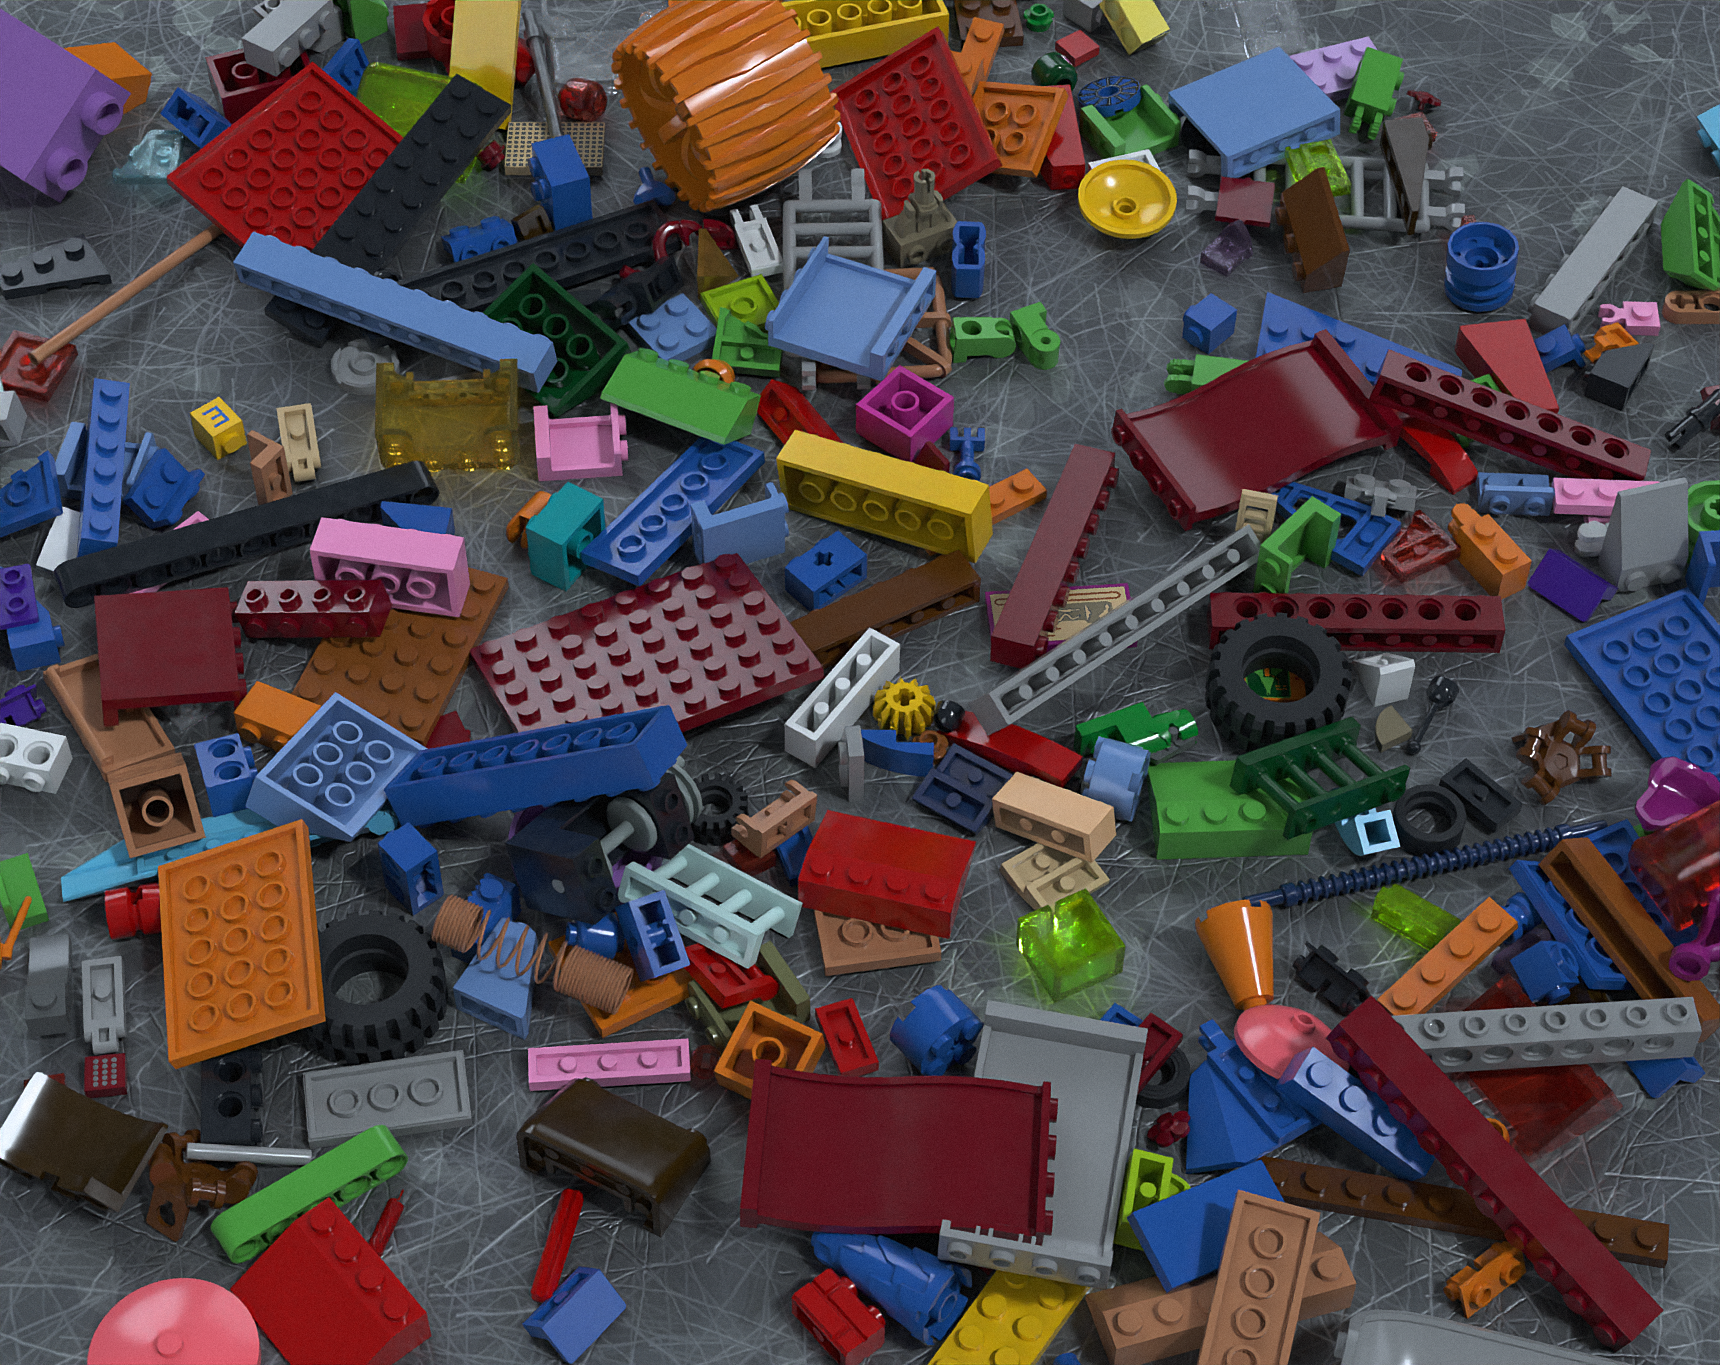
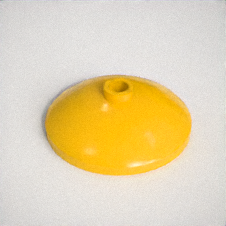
[1078,160,1177,239]

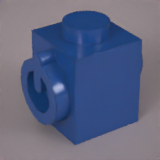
[1510,940,1580,1005]

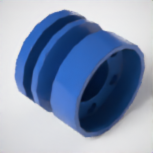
[1444,222,1519,312]

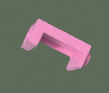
[533,403,629,481]

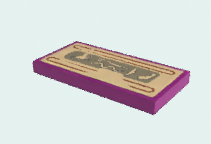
[985,583,1138,653]

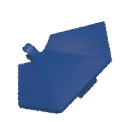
[1186,1019,1323,1174]

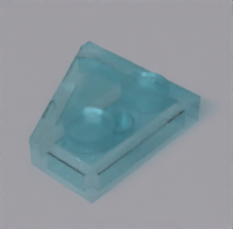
[112,130,185,185]

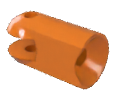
[506,491,551,549]

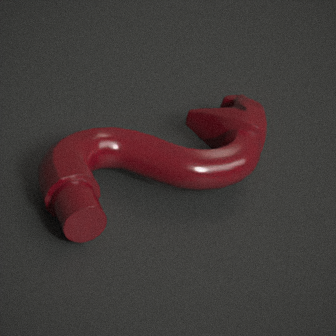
[619,219,702,279]

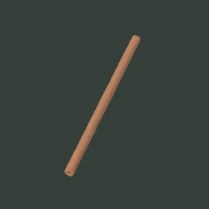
[28,224,224,365]

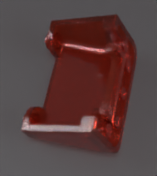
[1628,800,1720,932]
[1463,973,1623,1159]

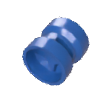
[1501,892,1542,945]

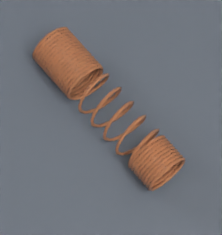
[431,894,634,1015]

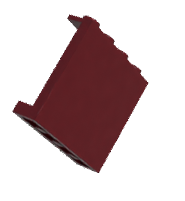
[94,587,247,727]

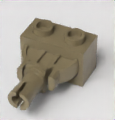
[882,169,957,268]

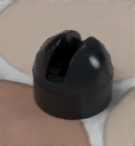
[933,700,965,733]

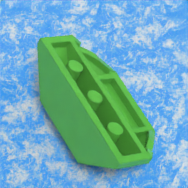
[1661,179,1720,291]

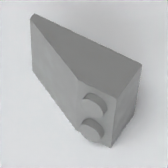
[1598,477,1688,594]

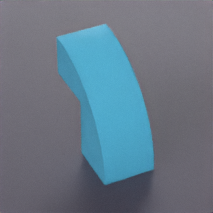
[1329,787,1400,856]

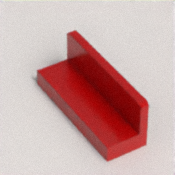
[757,379,843,445]

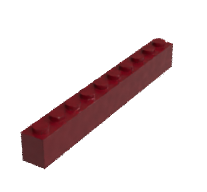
[1326,995,1664,1353]

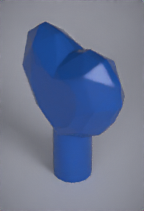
[633,167,676,206]

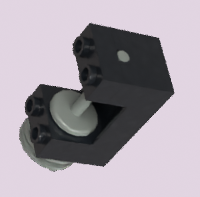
[505,755,703,925]

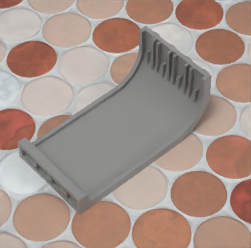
[938,1000,1148,1290]

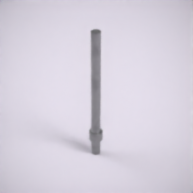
[522,9,563,138]

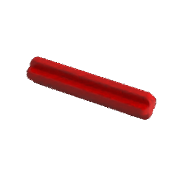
[531,1188,584,1303]

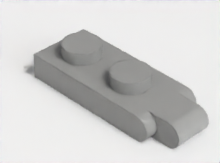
[82,956,127,1055]

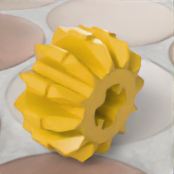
[873,676,936,741]

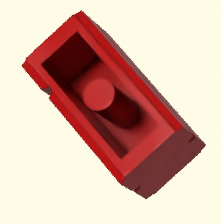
[792,1268,886,1365]

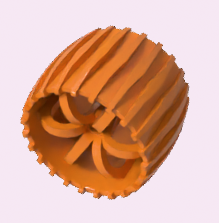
[611,0,841,212]

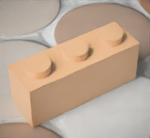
[992,772,1116,863]

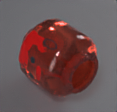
[558,77,608,122]

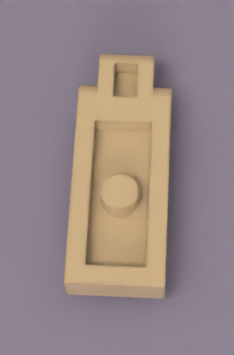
[276,403,321,482]

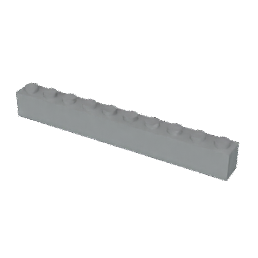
[968,524,1261,735]

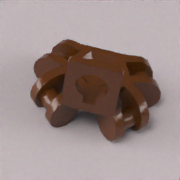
[1511,710,1612,805]
[146,1129,258,1242]

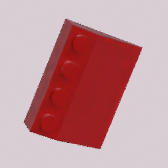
[798,810,976,939]
[230,1197,431,1365]

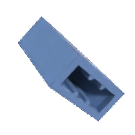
[453,917,538,1040]

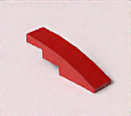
[937,711,1083,788]

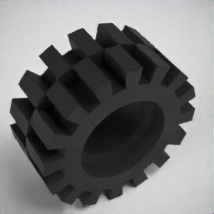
[691,773,748,846]

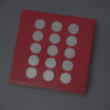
[84,1053,127,1098]

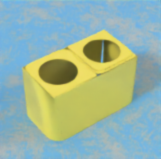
[1099,0,1171,56]

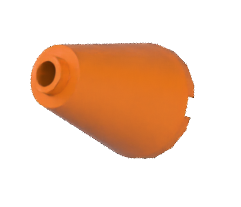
[1195,900,1274,1011]

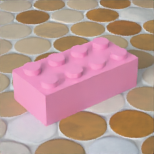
[310,517,470,617]

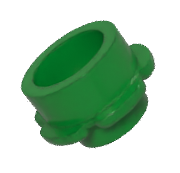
[1023,3,1054,32]

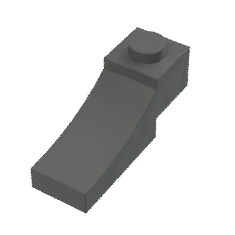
[24,933,73,1037]

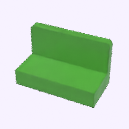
[0,853,49,930]

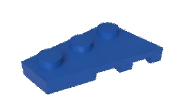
[0,450,63,537]

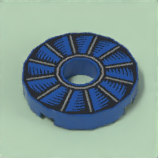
[1077,76,1142,117]

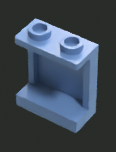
[55,422,160,505]
[691,482,789,564]

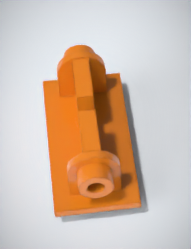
[1443,1241,1526,1319]

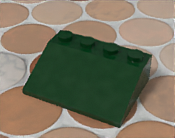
[483,263,632,417]

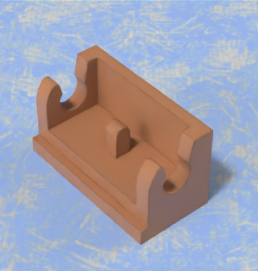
[731,779,817,859]

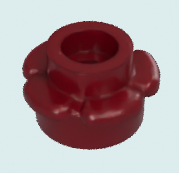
[476,140,505,169]

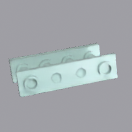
[618,844,803,969]

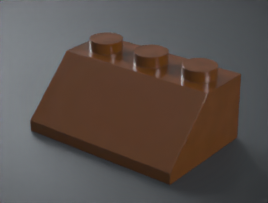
[1275,167,1350,293]

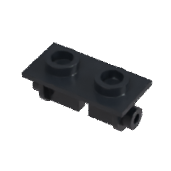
[1292,941,1371,1013]

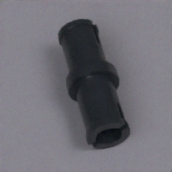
[1665,388,1720,450]

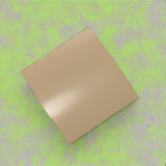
[999,843,1110,919]

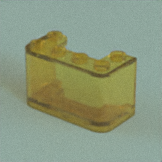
[375,359,521,473]

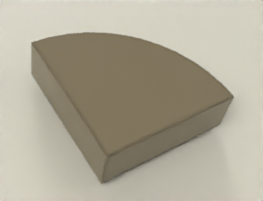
[1375,705,1413,753]

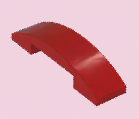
[1391,408,1478,495]

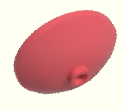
[1234,1004,1350,1080]

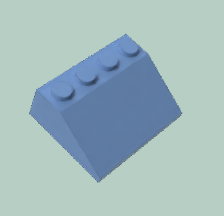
[246,692,427,842]

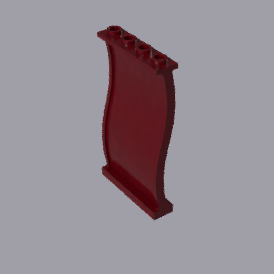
[1111,329,1403,531]
[740,1059,1058,1246]

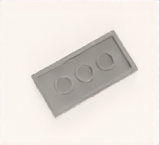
[303,1050,472,1149]

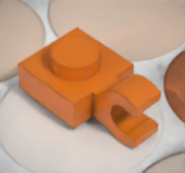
[1583,322,1639,363]

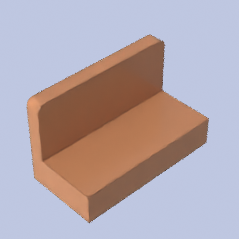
[246,430,293,505]

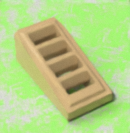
[1235,489,1278,544]

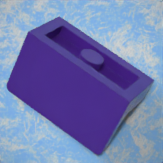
[1528,548,1619,622]

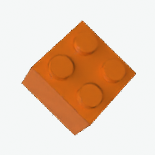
[714,1000,826,1099]

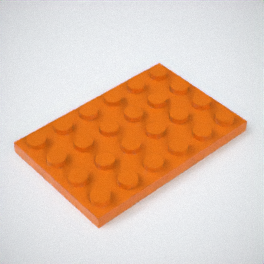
[158,819,326,1069]

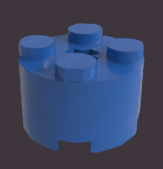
[890,985,984,1076]

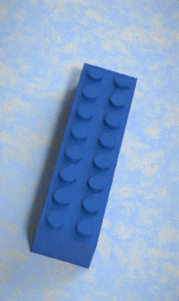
[384,705,687,828]

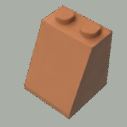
[106,752,206,858]

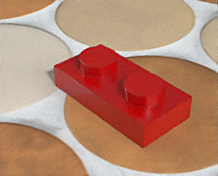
[815,998,879,1077]

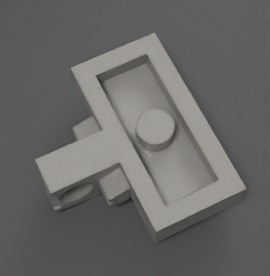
[1344,474,1417,517]

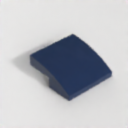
[912,743,1013,835]

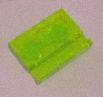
[1284,139,1352,197]

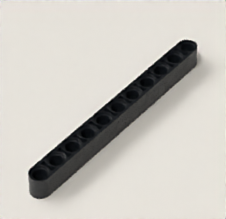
[53,460,440,608]

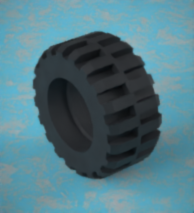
[1205,612,1351,752]
[302,910,448,1065]

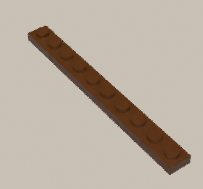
[1257,1156,1669,1268]

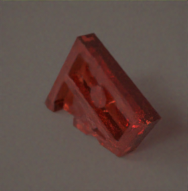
[1381,509,1461,584]

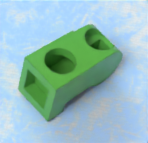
[1010,302,1060,370]
[950,317,1016,363]

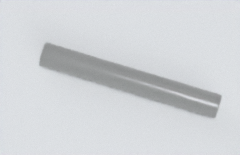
[185,1143,312,1166]

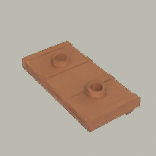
[43,653,175,782]

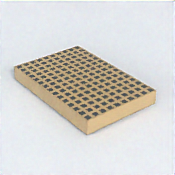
[505,122,605,176]

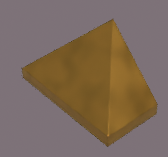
[697,229,738,300]

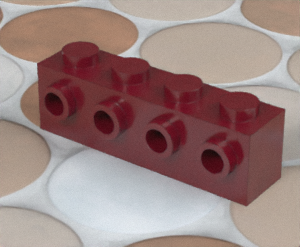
[234,580,393,638]

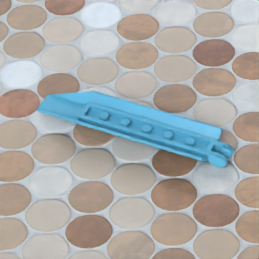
[61,800,399,902]

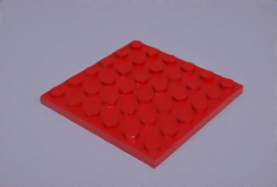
[166,62,403,252]

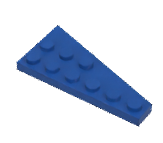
[1256,292,1462,386]

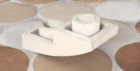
[36,507,80,574]

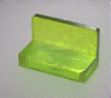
[1371,884,1461,951]

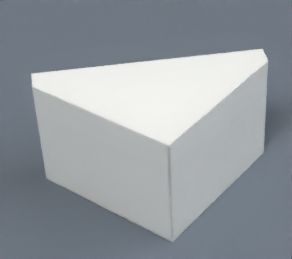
[1353,652,1415,707]

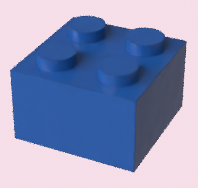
[528,134,593,231]

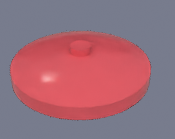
[87,1278,261,1365]

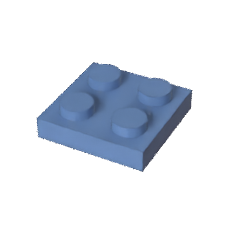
[627,293,717,361]

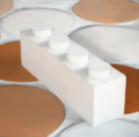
[784,627,900,768]

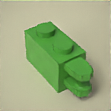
[1343,47,1404,141]
[1164,354,1248,395]

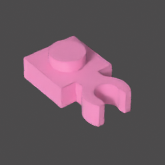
[1598,301,1661,336]

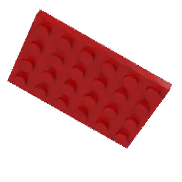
[830,26,1003,222]

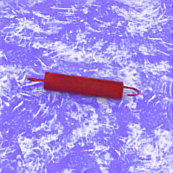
[368,1189,404,1258]

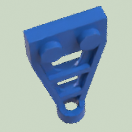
[1271,482,1401,577]

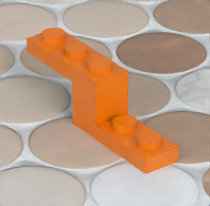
[951,17,1005,98]

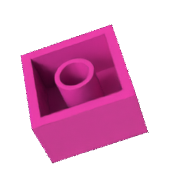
[856,365,954,462]

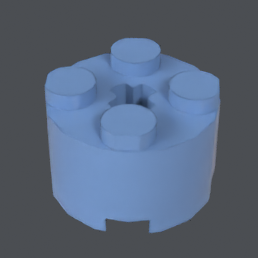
[1082,736,1151,821]

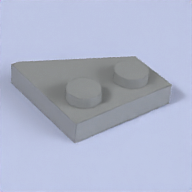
[838,725,864,802]

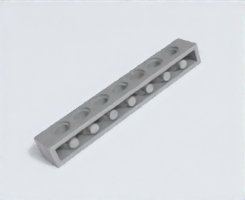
[1392,997,1702,1073]

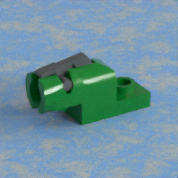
[1073,702,1198,765]

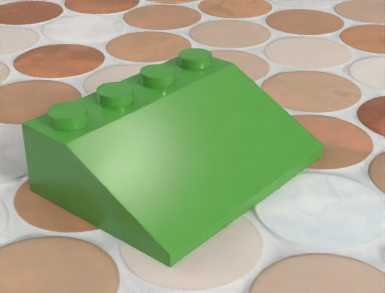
[1146,760,1313,860]

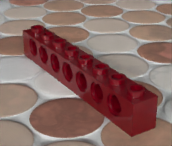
[1369,349,1651,481]
[1207,592,1505,653]

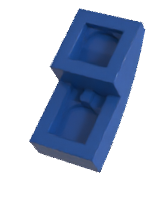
[861,729,934,777]

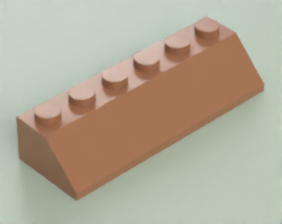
[1085,1232,1357,1365]

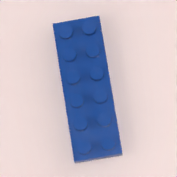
[581,437,765,587]

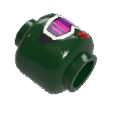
[1031,52,1078,92]

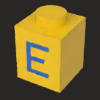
[190,397,247,460]

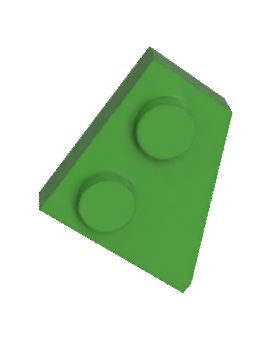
[712,307,784,377]

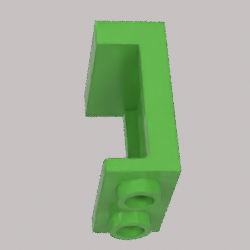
[1079,84,1181,159]
[1253,496,1341,594]

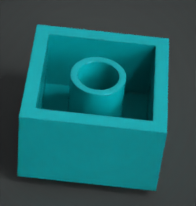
[526,482,606,592]

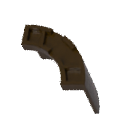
[0,1072,168,1213]

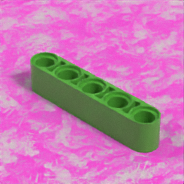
[211,1124,408,1264]

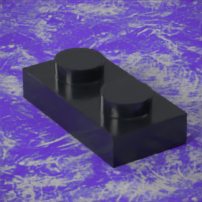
[1439,758,1522,833]

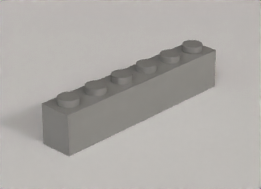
[1528,186,1658,334]

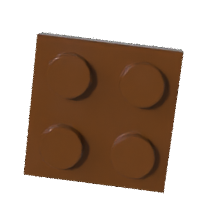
[953,0,1024,50]

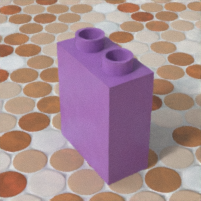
[0,9,131,203]

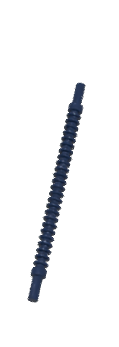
[1242,820,1608,908]

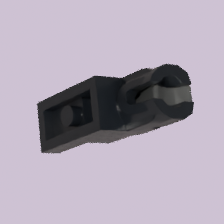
[591,255,684,331]

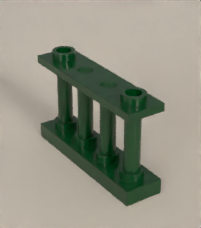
[1230,717,1411,840]

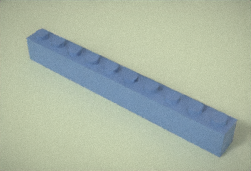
[233,232,557,393]

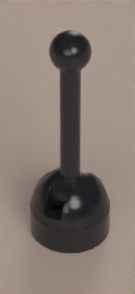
[1406,676,1459,755]

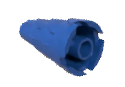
[811,1231,972,1345]

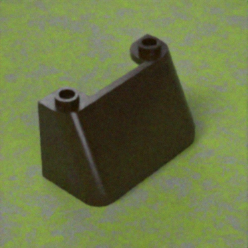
[516,1077,711,1237]

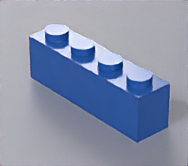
[1275,1047,1436,1181]

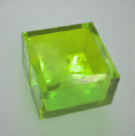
[1016,888,1126,1003]

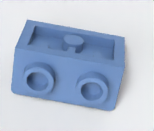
[1476,472,1555,516]

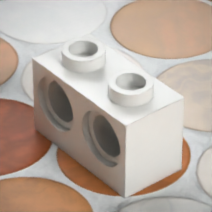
[0,723,73,794]

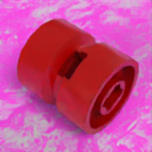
[105,882,162,940]

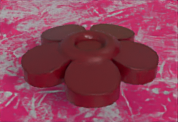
[1406,90,1442,110]
[1147,1110,1191,1148]

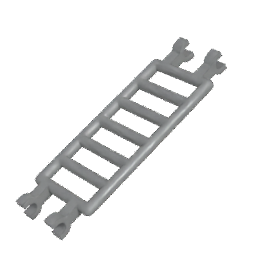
[1186,149,1465,233]
[783,168,884,390]

